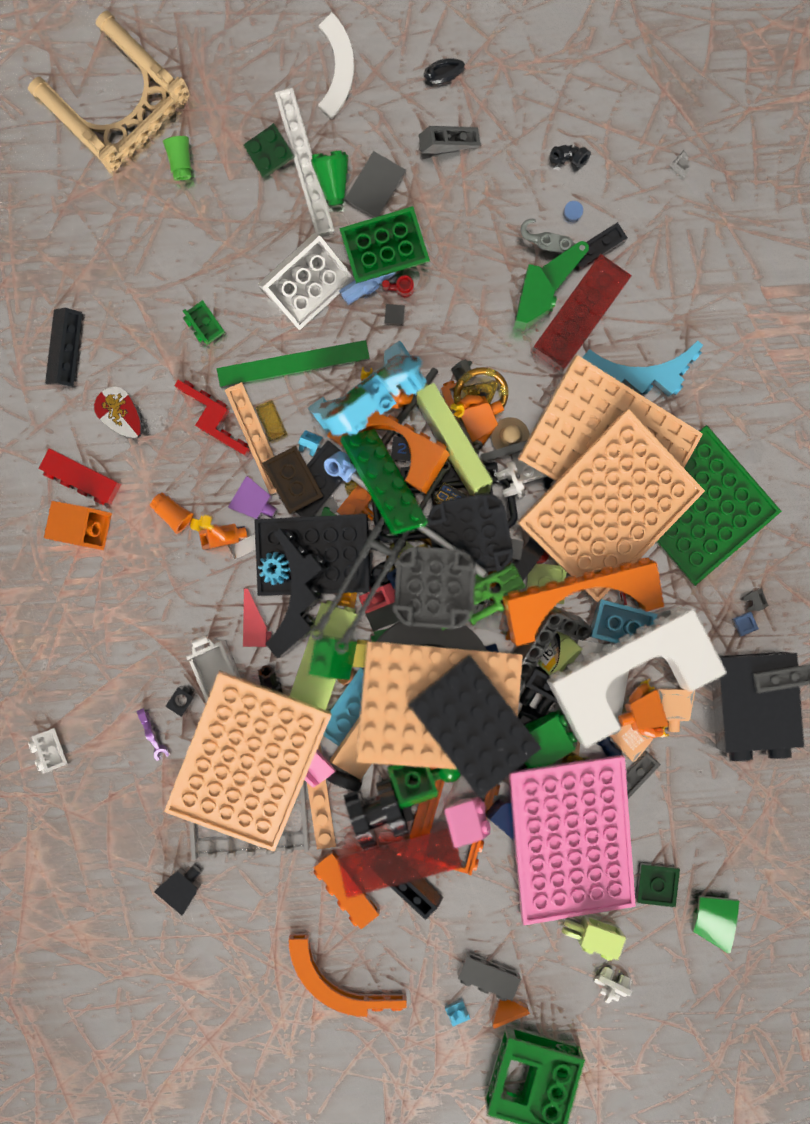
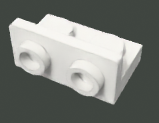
[28,728,67,774]

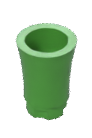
[163,136,192,181]

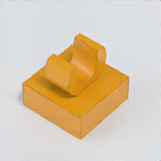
[337,593,357,608]

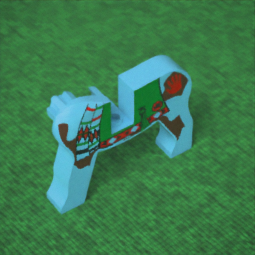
[308,340,426,435]

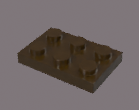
[262,446,323,515]

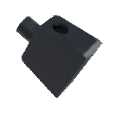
[154,865,202,916]

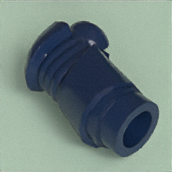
[597,736,622,757]

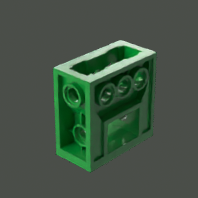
[485,1026,585,1124]

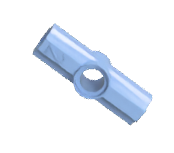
[339,272,396,305]

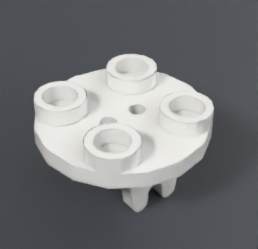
[496,461,526,499]

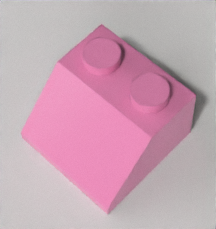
[445,796,491,848]

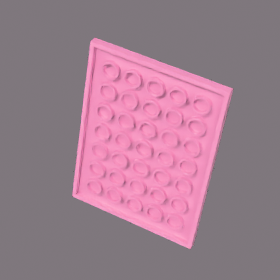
[509,755,636,925]

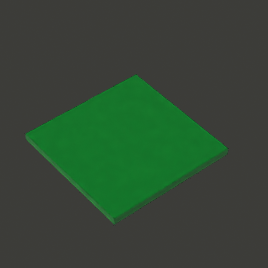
[656,425,782,586]

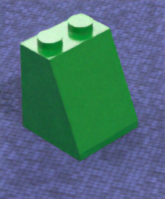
[308,634,357,680]
[524,709,578,769]

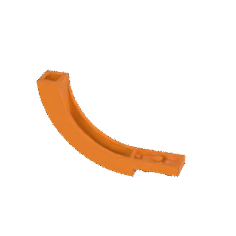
[288,934,407,1017]

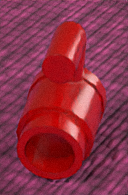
[382,275,414,298]

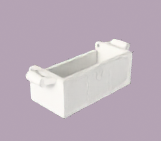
[186,635,241,704]

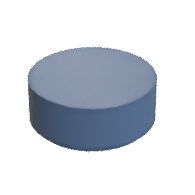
[564,201,583,221]

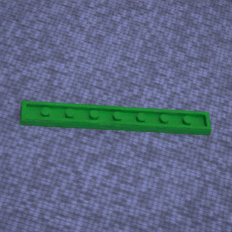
[217,340,370,388]

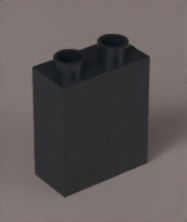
[712,652,804,761]

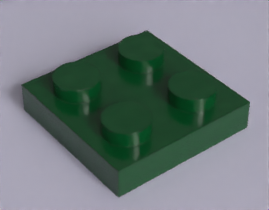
[243,123,295,179]
[636,863,680,908]

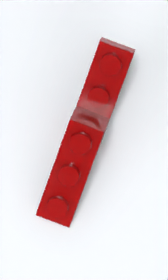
[174,380,250,457]

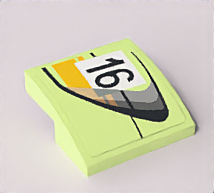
[538,631,583,675]

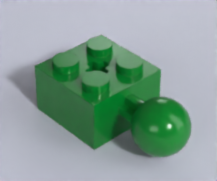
[387,765,461,810]

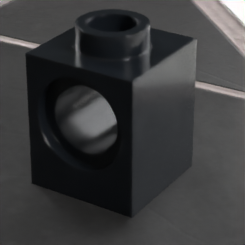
[165,685,197,717]

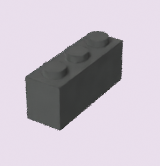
[457,952,521,1001]

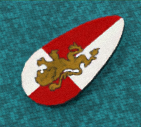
[94,386,142,439]

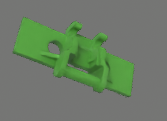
[441,563,526,631]

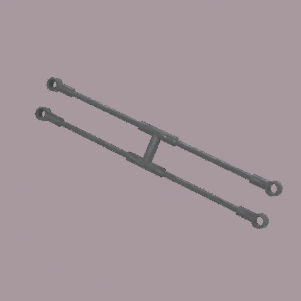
[311,460,451,653]

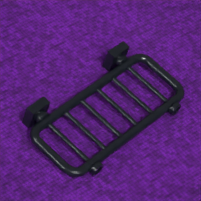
[372,462,518,547]

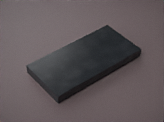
[279,440,353,517]

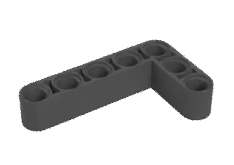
[513,606,592,690]

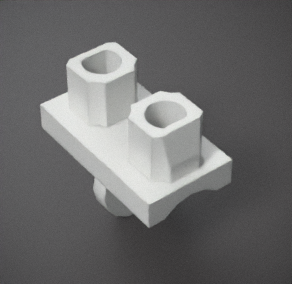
[593,967,632,1003]

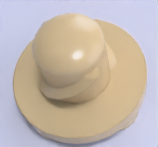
[491,417,530,456]

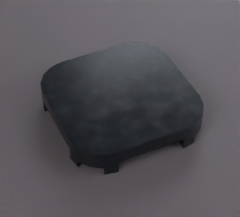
[427,493,513,574]

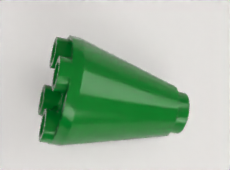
[311,150,349,206]

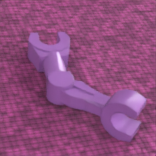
[136,708,169,761]

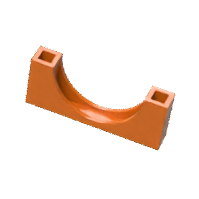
[327,410,450,494]

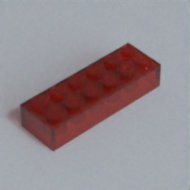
[532,253,632,372]
[337,828,462,898]

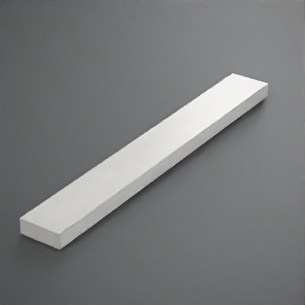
[275,87,335,237]

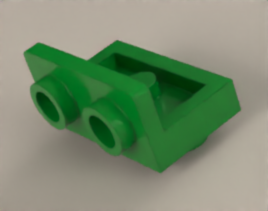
[183,300,225,345]

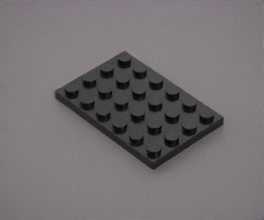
[254,514,371,596]
[407,654,541,799]

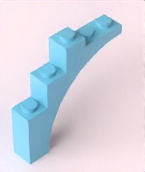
[582,341,703,397]

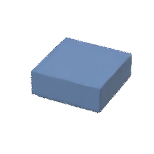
[732,611,759,637]

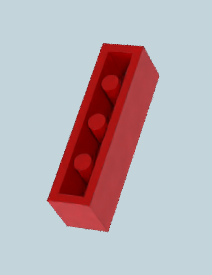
[38,448,121,505]

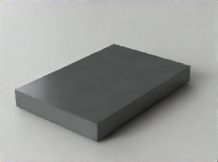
[345,151,406,218]

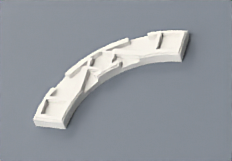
[318,12,354,120]

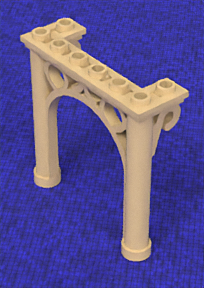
[28,10,190,173]

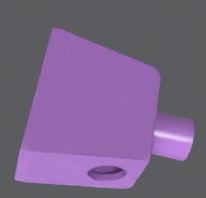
[228,476,277,519]

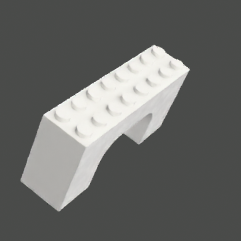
[546,607,726,747]

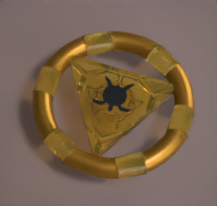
[453,367,509,416]

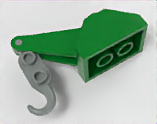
[513,219,589,331]

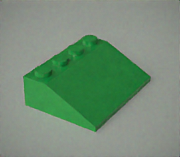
[339,206,430,284]

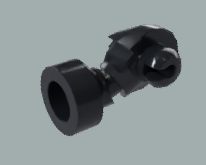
[550,145,591,167]

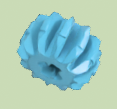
[258,552,290,585]

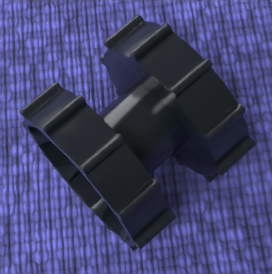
[343,779,409,850]

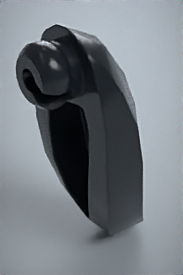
[424,58,465,83]

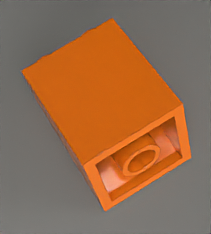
[44,501,112,550]

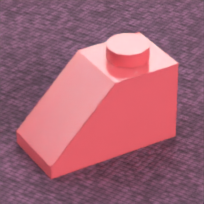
[358,583,395,614]

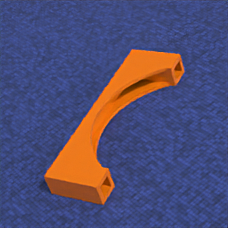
[503,558,664,646]

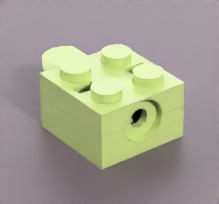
[561,915,626,961]

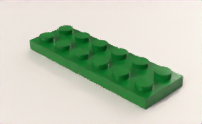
[340,429,428,535]

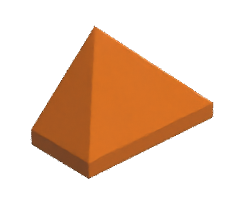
[491,999,530,1029]

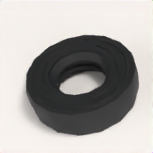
[327,770,362,791]

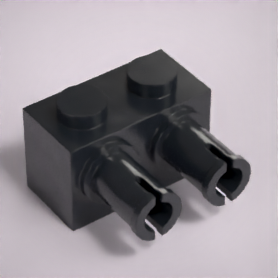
[519,666,558,716]

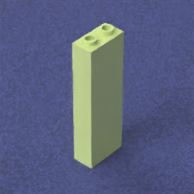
[417,383,492,495]
[289,600,357,710]

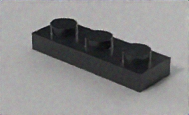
[576,222,628,270]

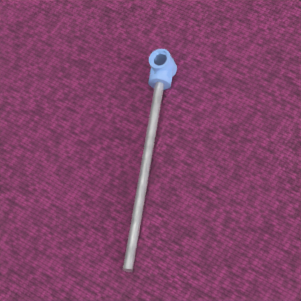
[324,451,487,577]

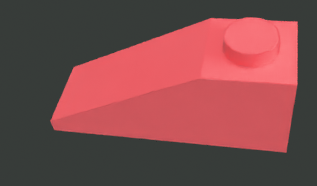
[243,589,272,647]

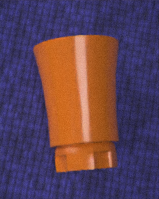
[150,492,194,534]

